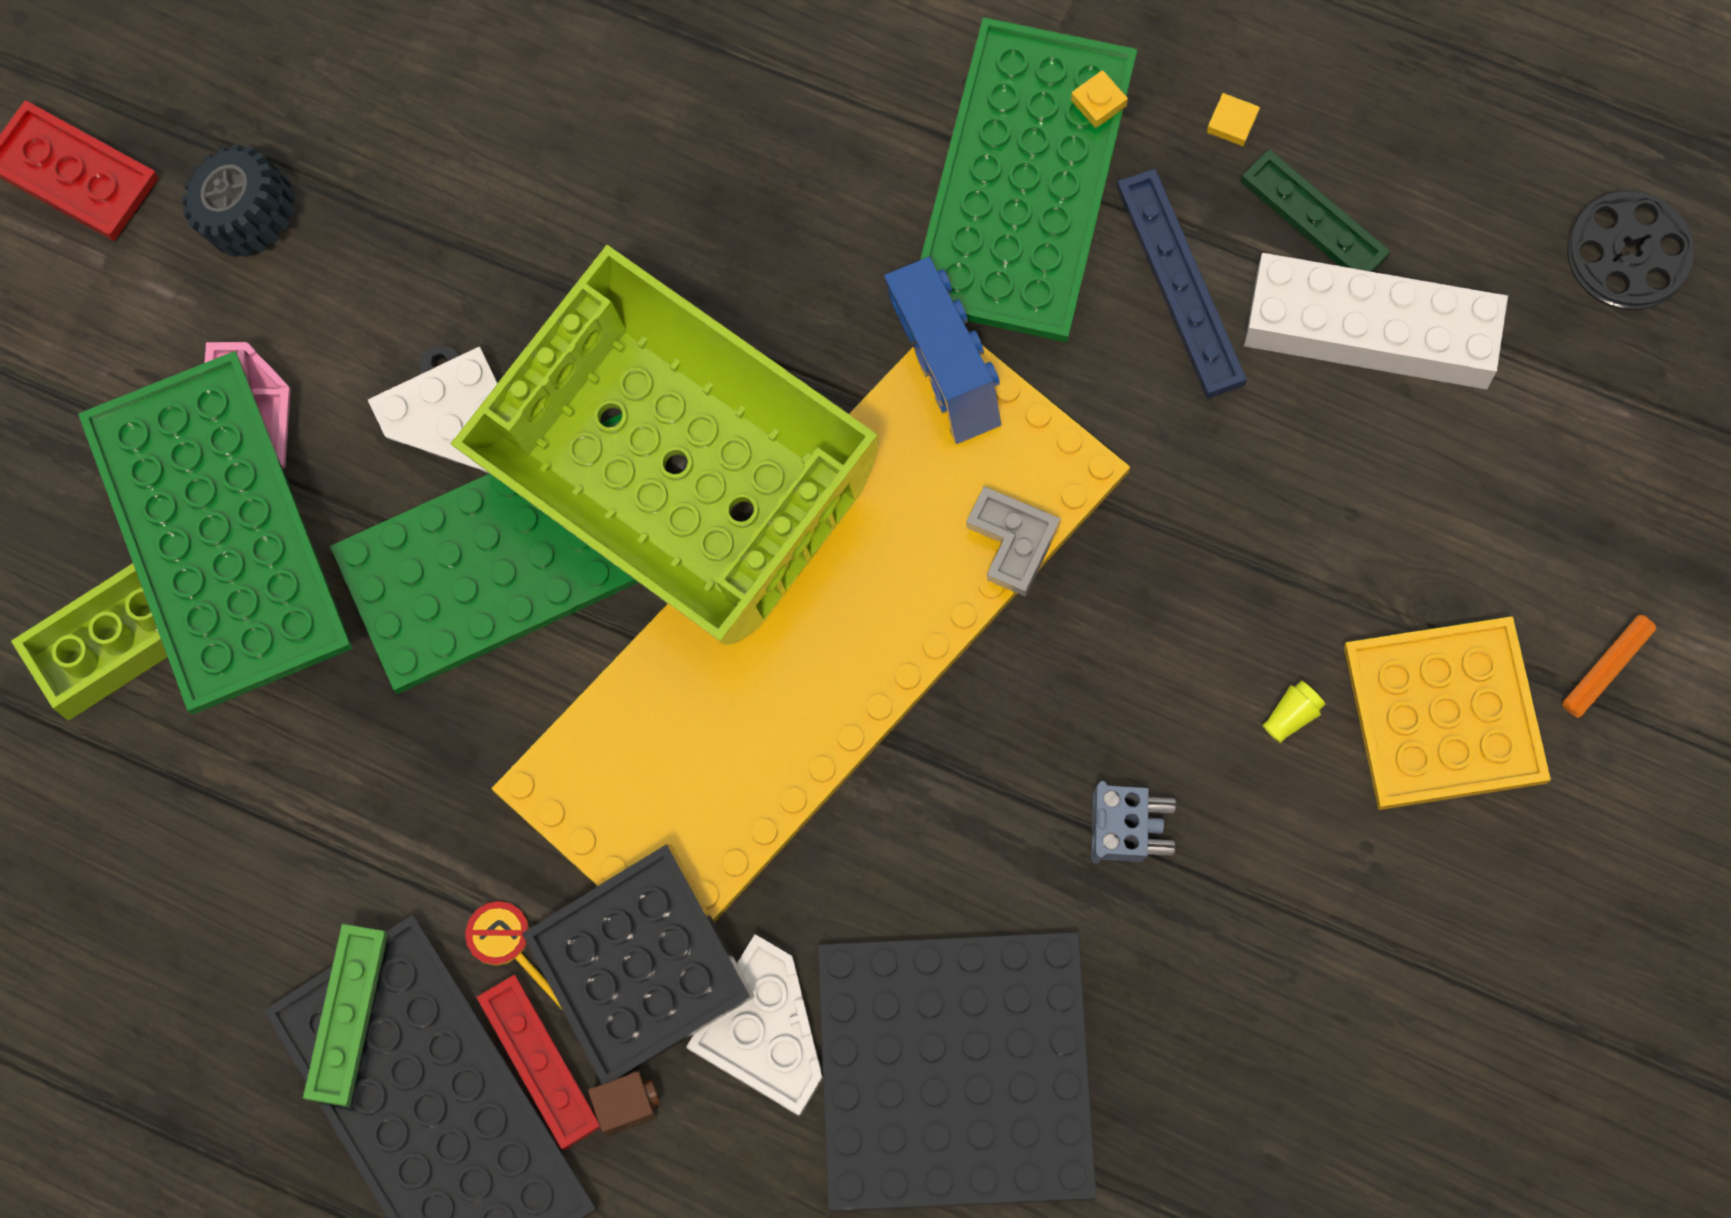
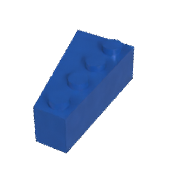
[884,257,1002,444]

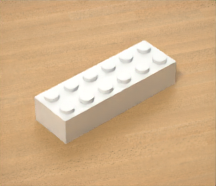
[1244,253,1508,389]

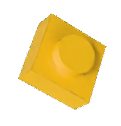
[1071,70,1128,128]

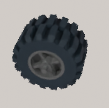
[182,145,296,257]

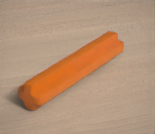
[1562,615,1656,718]

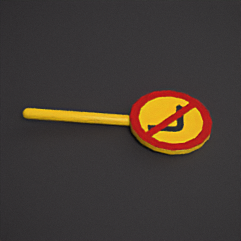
[465,901,562,1009]

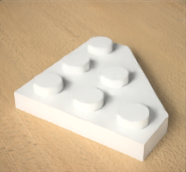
[368,347,497,474]
[686,935,823,1117]

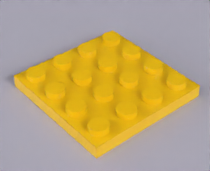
[1344,616,1551,810]

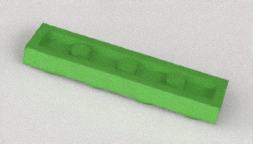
[303,924,388,1108]

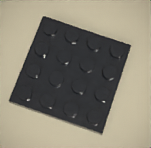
[522,844,755,1085]

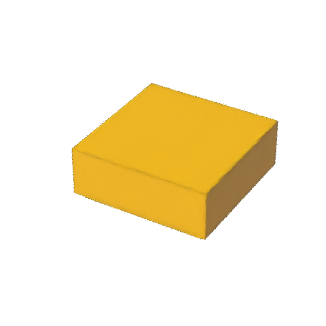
[1207,93,1260,147]

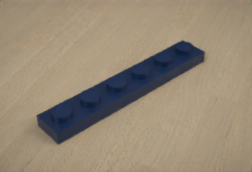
[1117,169,1247,399]

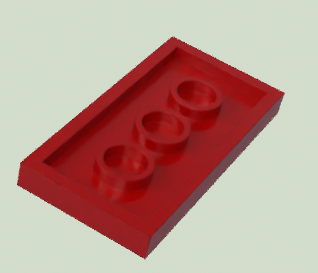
[0,100,159,241]

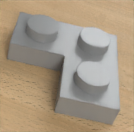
[966,486,1061,597]

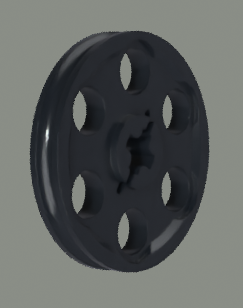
[1567,191,1694,310]

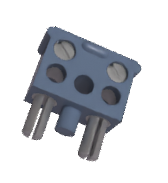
[1091,781,1176,864]

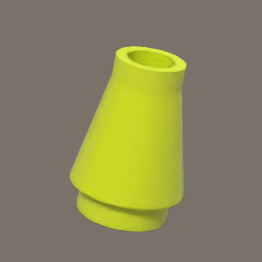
[1262,681,1326,744]

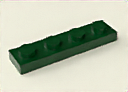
[1241,149,1390,272]

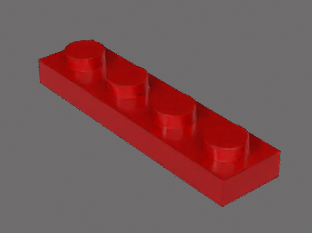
[477,975,601,1150]

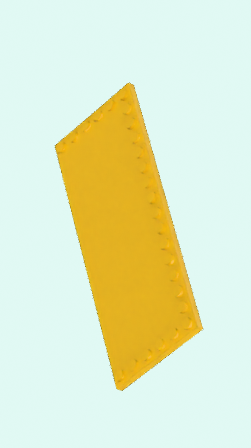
[491,346,1130,923]

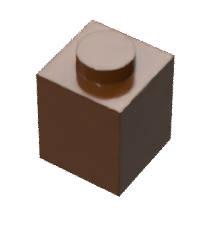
[588,1072,660,1137]

